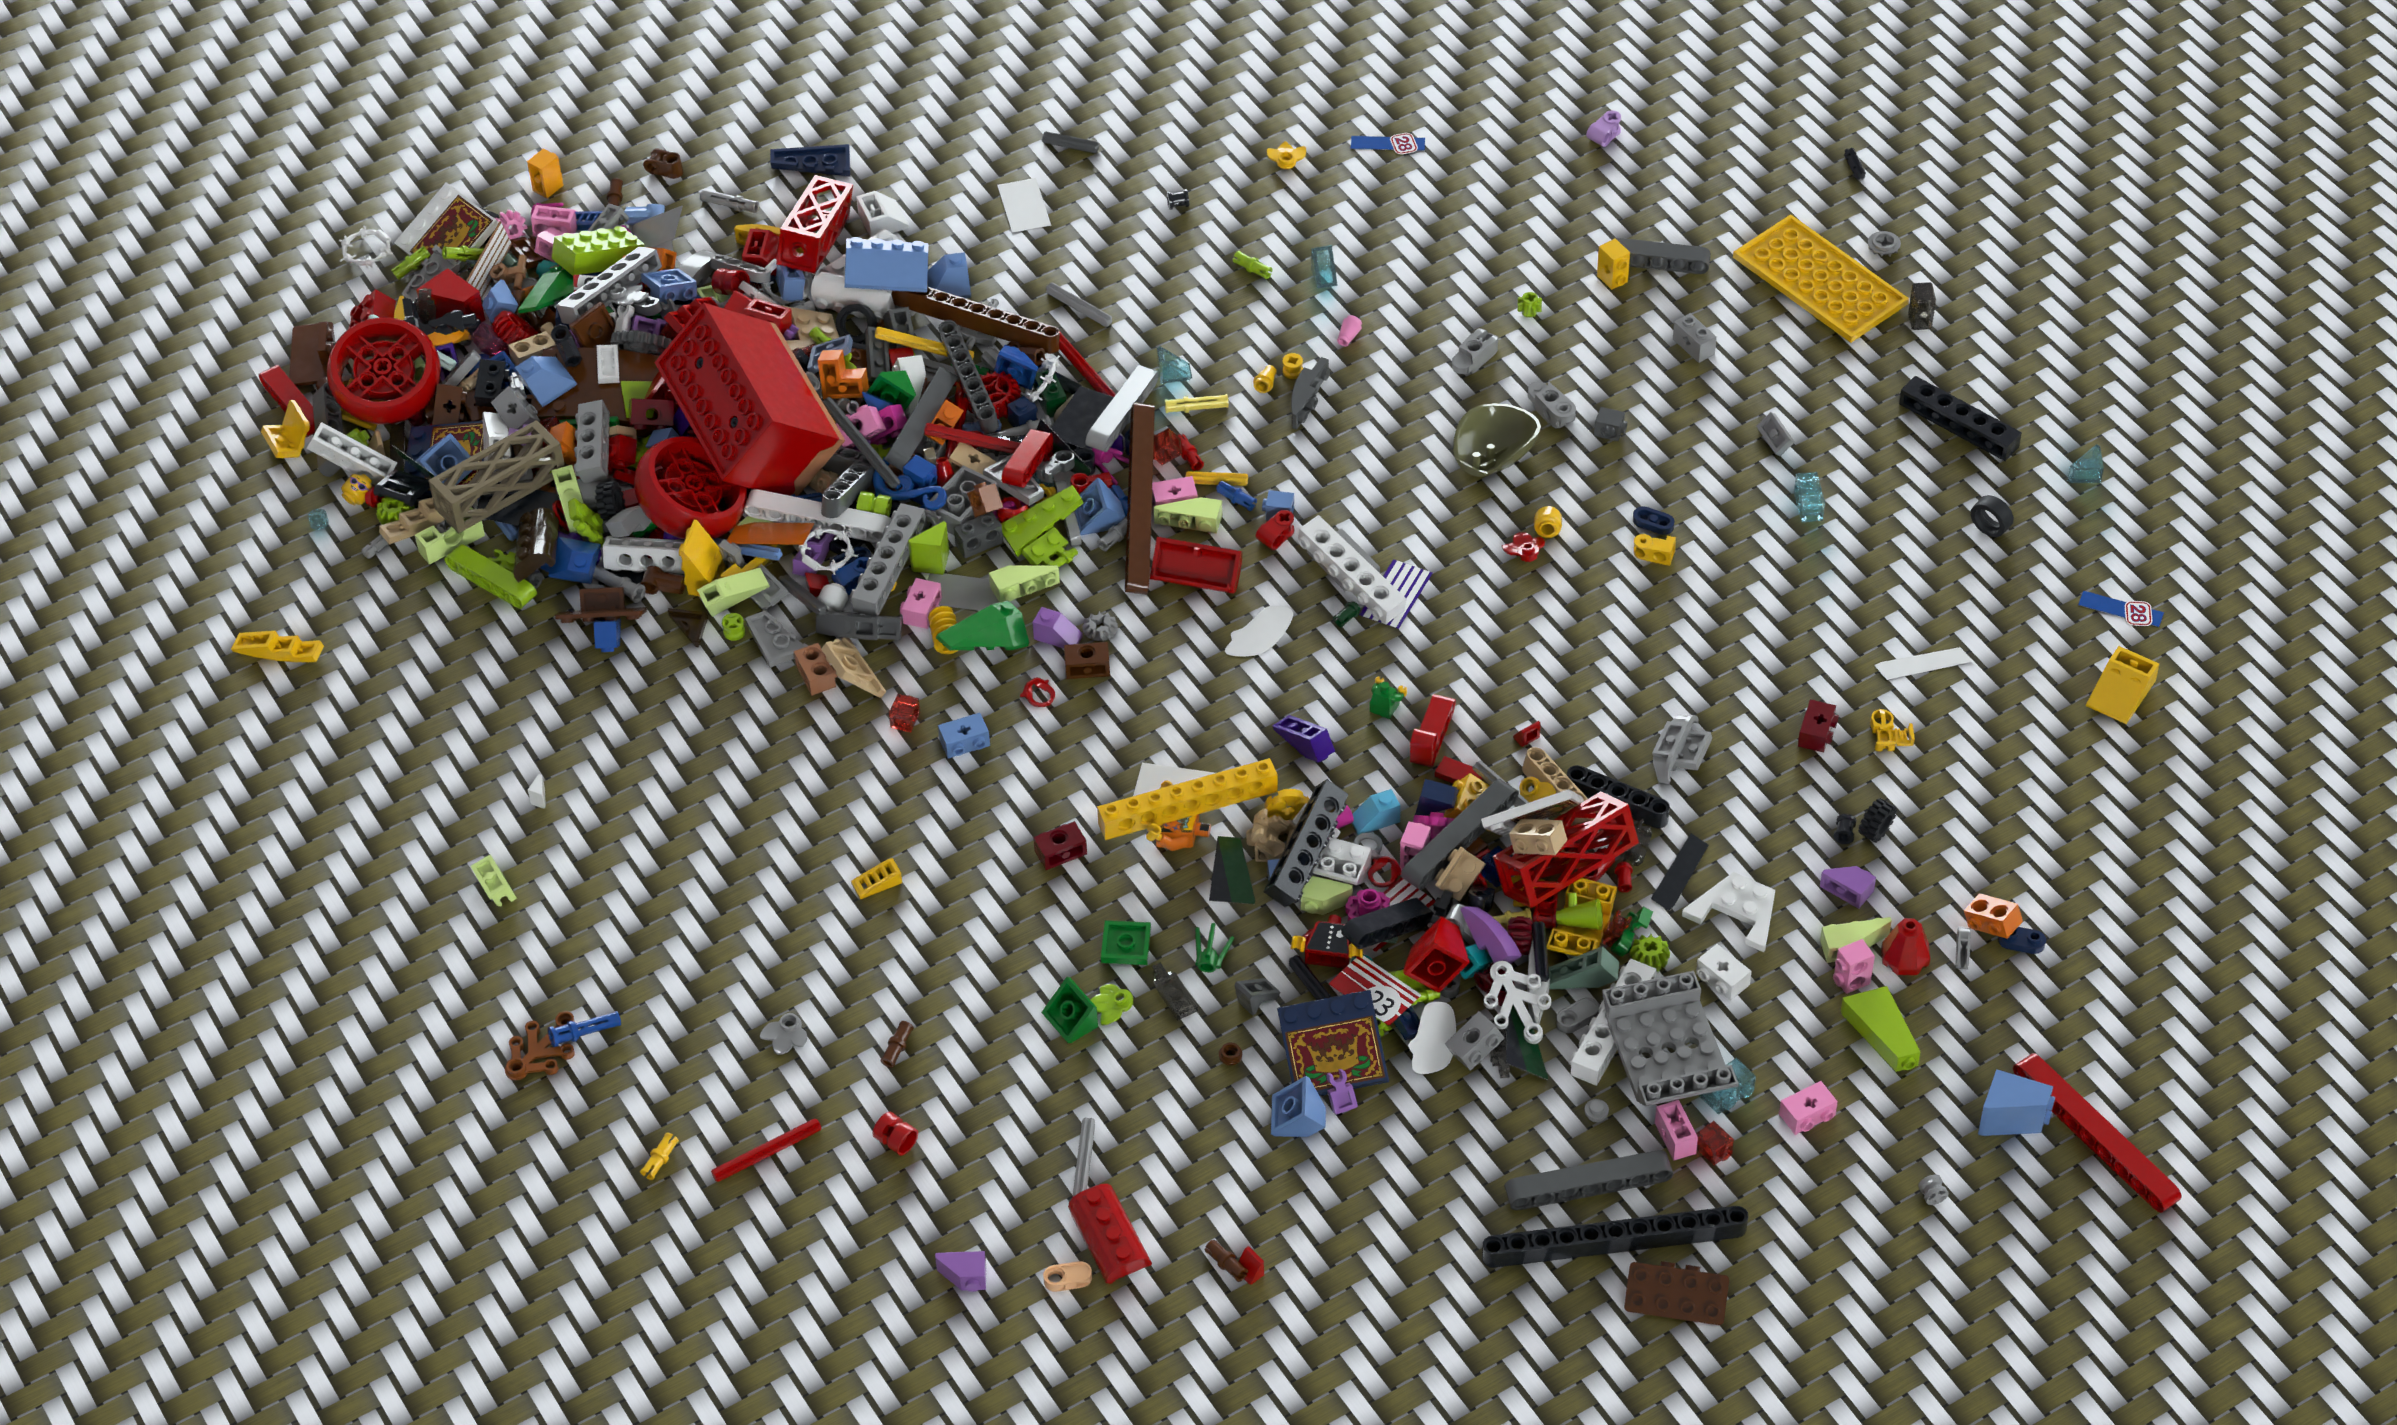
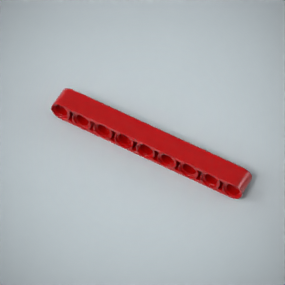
[2013,1053,2182,1213]

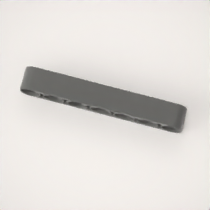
[938,320,999,433]
[884,366,958,471]
[1401,779,1519,890]
[1504,1150,1673,1210]

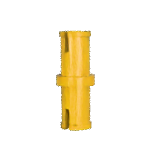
[640,1133,679,1180]

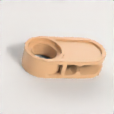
[1043,1261,1092,1292]

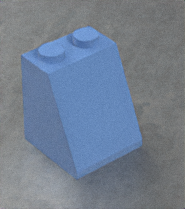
[1978,1069,2056,1136]

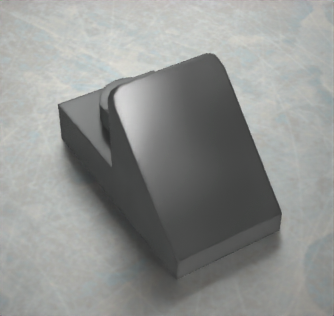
[1234,978,1281,1016]

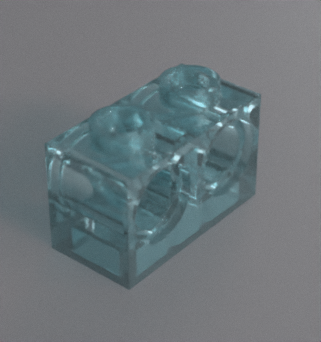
[1794,472,1825,522]

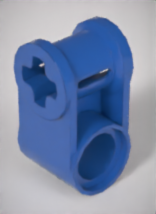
[832,557,869,595]

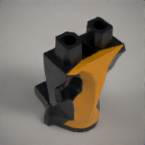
[402,298,482,346]

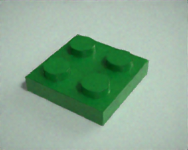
[1101,920,1151,965]

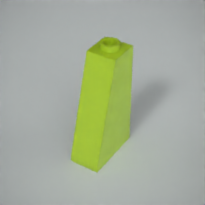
[1841,986,1921,1072]

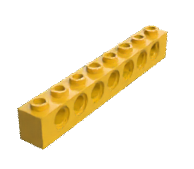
[1097,758,1278,840]

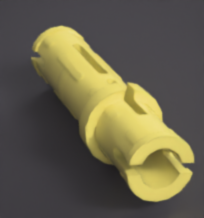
[1165,394,1229,413]

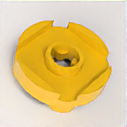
[1264,789,1309,821]

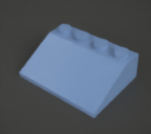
[844,237,928,292]

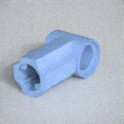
[624,204,665,225]

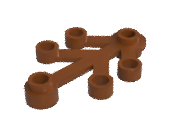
[505,1011,575,1080]

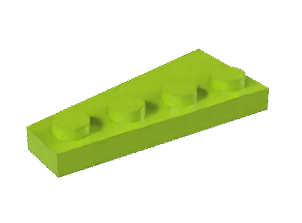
[1001,485,1083,557]

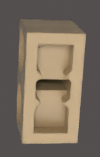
[508,331,557,366]
[1509,819,1567,855]

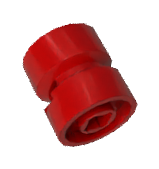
[711,268,750,295]
[872,1111,918,1156]

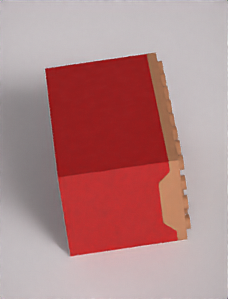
[654,303,845,496]

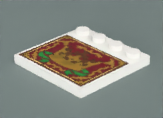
[394,183,499,274]
[1481,789,1584,837]

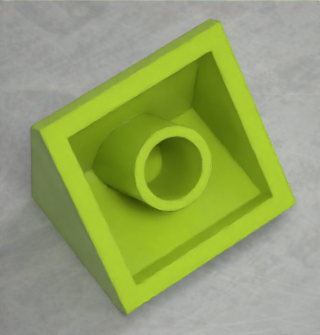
[908,521,950,575]

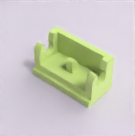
[471,855,517,906]

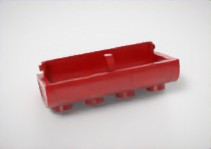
[1150,537,1242,594]
[1068,1184,1152,1284]

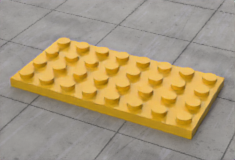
[1733,214,1909,343]

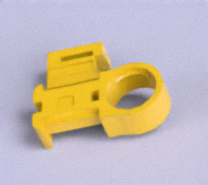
[1870,709,1915,751]

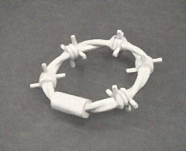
[339,226,393,269]
[759,258,813,306]
[1021,355,1061,402]
[798,524,858,575]

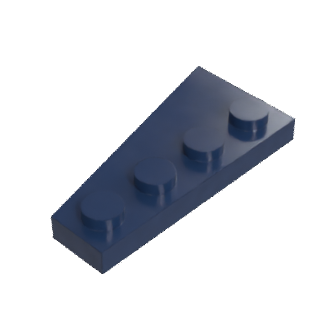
[770,144,851,177]

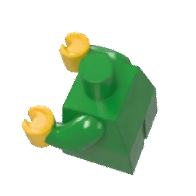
[1370,676,1407,719]

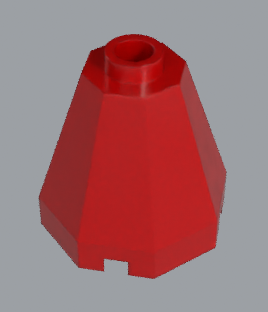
[1881,918,1930,975]

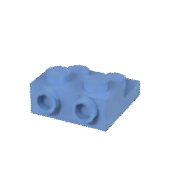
[641,268,697,304]

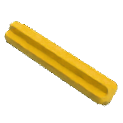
[1185,471,1248,486]

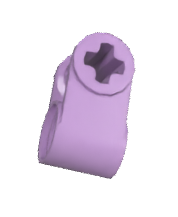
[1586,110,1621,147]

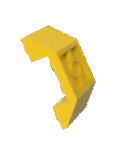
[1547,878,1617,956]

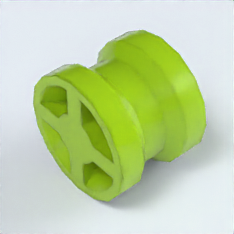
[722,613,745,641]

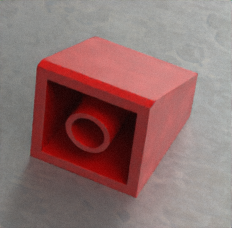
[416,268,486,323]
[1403,917,1470,993]

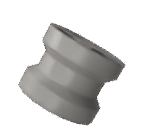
[1918,1174,1949,1205]

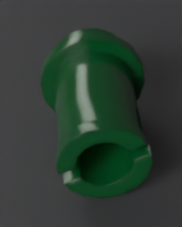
[1333,601,1361,627]

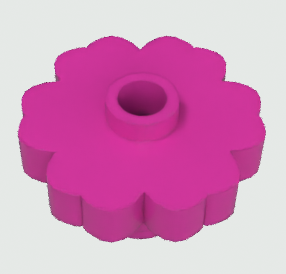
[1413,812,1455,841]
[1345,889,1390,921]

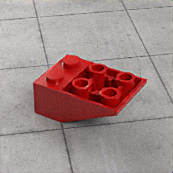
[743,298,792,335]

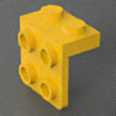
[261,400,310,458]
[1444,773,1490,831]

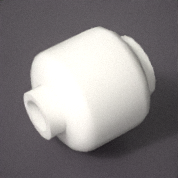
[818,583,848,612]

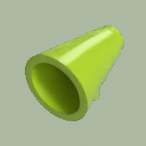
[1556,893,1603,930]

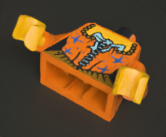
[1146,780,1211,851]

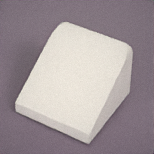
[528,774,546,809]

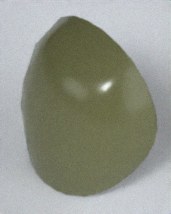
[1453,403,1541,477]

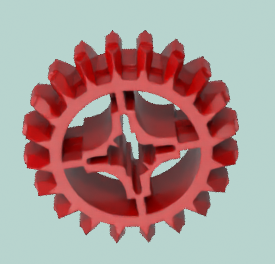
[492,310,539,345]
[965,371,1021,419]

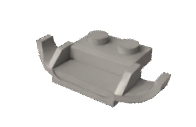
[1652,715,1712,784]

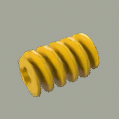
[928,606,959,654]

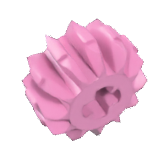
[494,210,528,239]

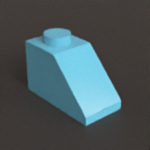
[1351,789,1400,835]

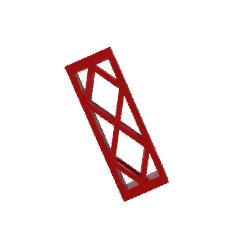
[776,175,853,274]
[1493,792,1639,908]

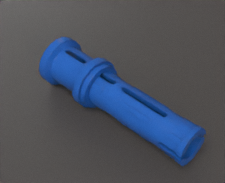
[548,1011,621,1047]

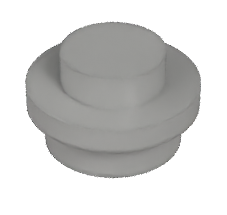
[1585,1099,1609,1122]

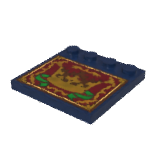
[401,421,484,499]
[1277,990,1389,1096]

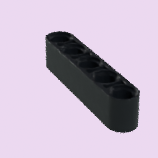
[1567,765,1670,829]
[1341,898,1434,949]

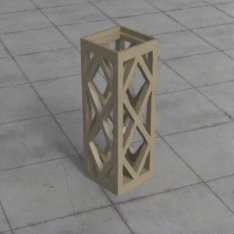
[429,420,565,534]

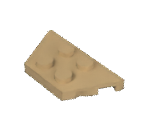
[821,637,886,698]

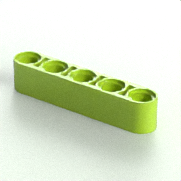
[444,544,537,609]

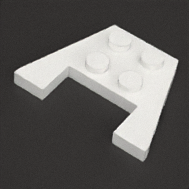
[1682,872,1775,952]

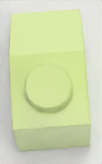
[1301,876,1353,915]

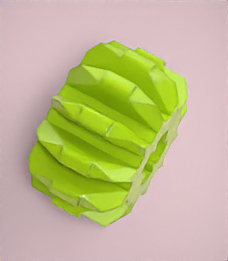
[376,498,413,525]
[1630,934,1670,973]

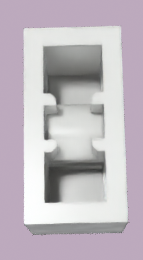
[1696,944,1752,1001]

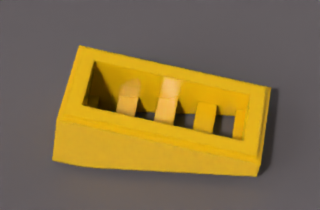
[851,858,902,900]

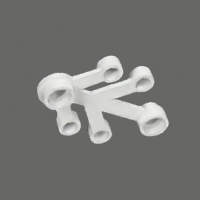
[1484,961,1551,1044]

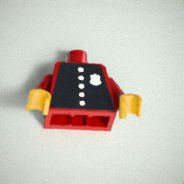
[1290,915,1363,968]

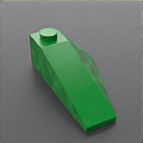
[518,265,574,313]
[936,600,1030,650]

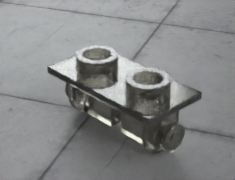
[1621,818,1652,866]

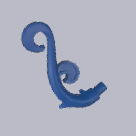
[872,458,947,511]

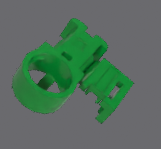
[1611,906,1653,957]

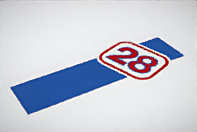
[1351,133,1425,154]
[2078,591,2164,627]

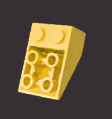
[679,520,726,596]
[2086,646,2159,724]

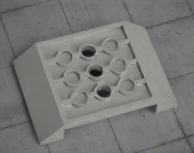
[1602,971,1739,1106]

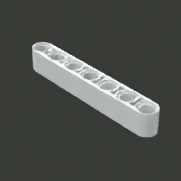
[744,489,891,543]

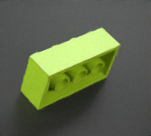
[551,226,645,275]

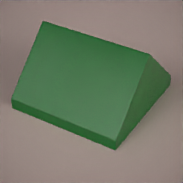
[862,370,916,412]
[1041,977,1098,1043]

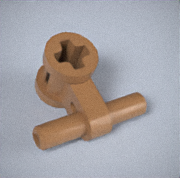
[490,254,527,290]

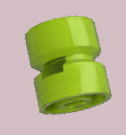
[856,491,892,517]

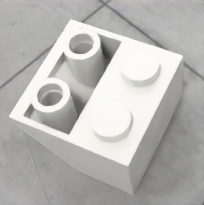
[856,191,909,237]
[1313,837,1372,885]

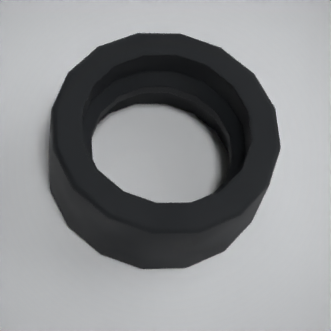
[836,304,877,343]
[1970,495,2014,537]

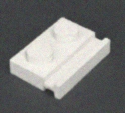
[738,281,780,305]

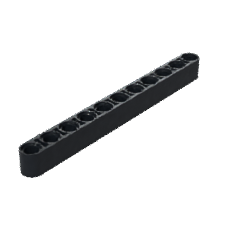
[1482,1206,1748,1268]

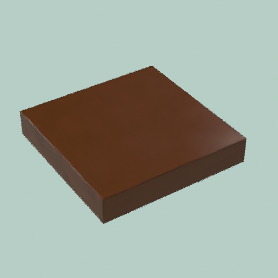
[569,302,615,348]

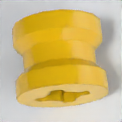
[1282,353,1303,379]

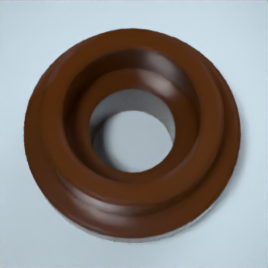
[1219,1042,1242,1065]

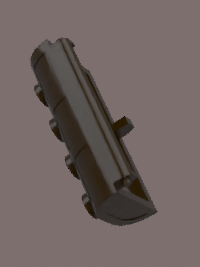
[513,507,559,583]

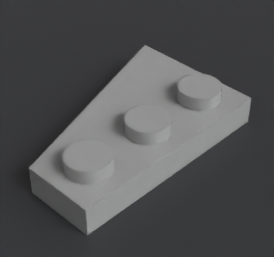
[983,454,1044,506]

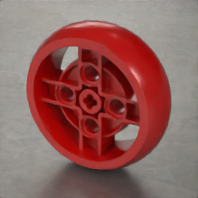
[327,317,441,424]
[634,436,747,540]

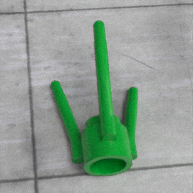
[1195,923,1234,973]

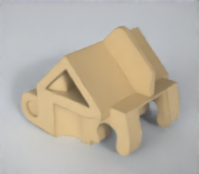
[1246,809,1296,862]

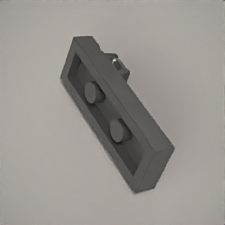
[865,326,890,382]

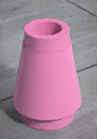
[1337,315,1362,347]

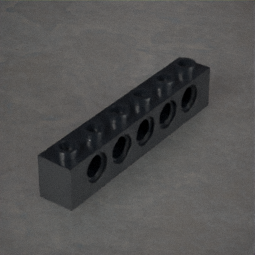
[1899,376,2022,461]
[1263,779,1349,907]

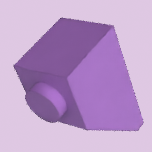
[1033,607,1083,648]
[1820,866,1876,909]
[935,1251,986,1292]

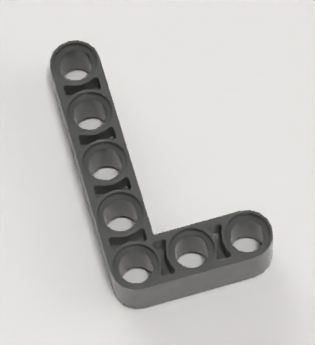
[821,446,875,518]

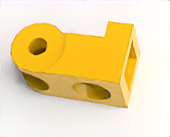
[1634,534,1676,566]

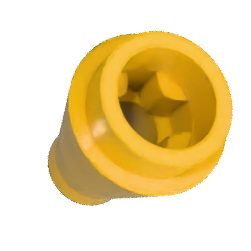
[1253,365,1277,393]

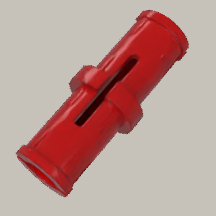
[1174,434,1204,471]

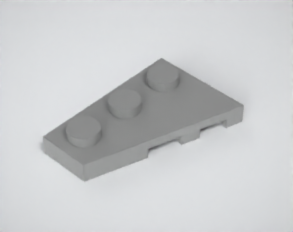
[402,245,461,308]
[745,611,808,668]

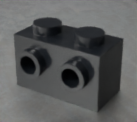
[474,359,510,407]

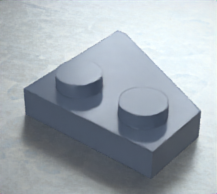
[807,334,853,374]

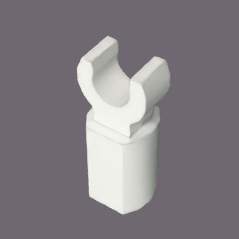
[614,305,635,332]

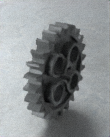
[610,330,672,356]

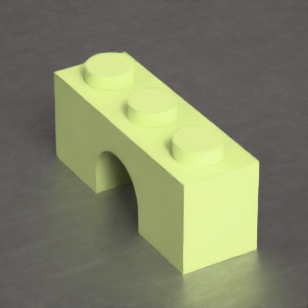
[415,507,485,565]

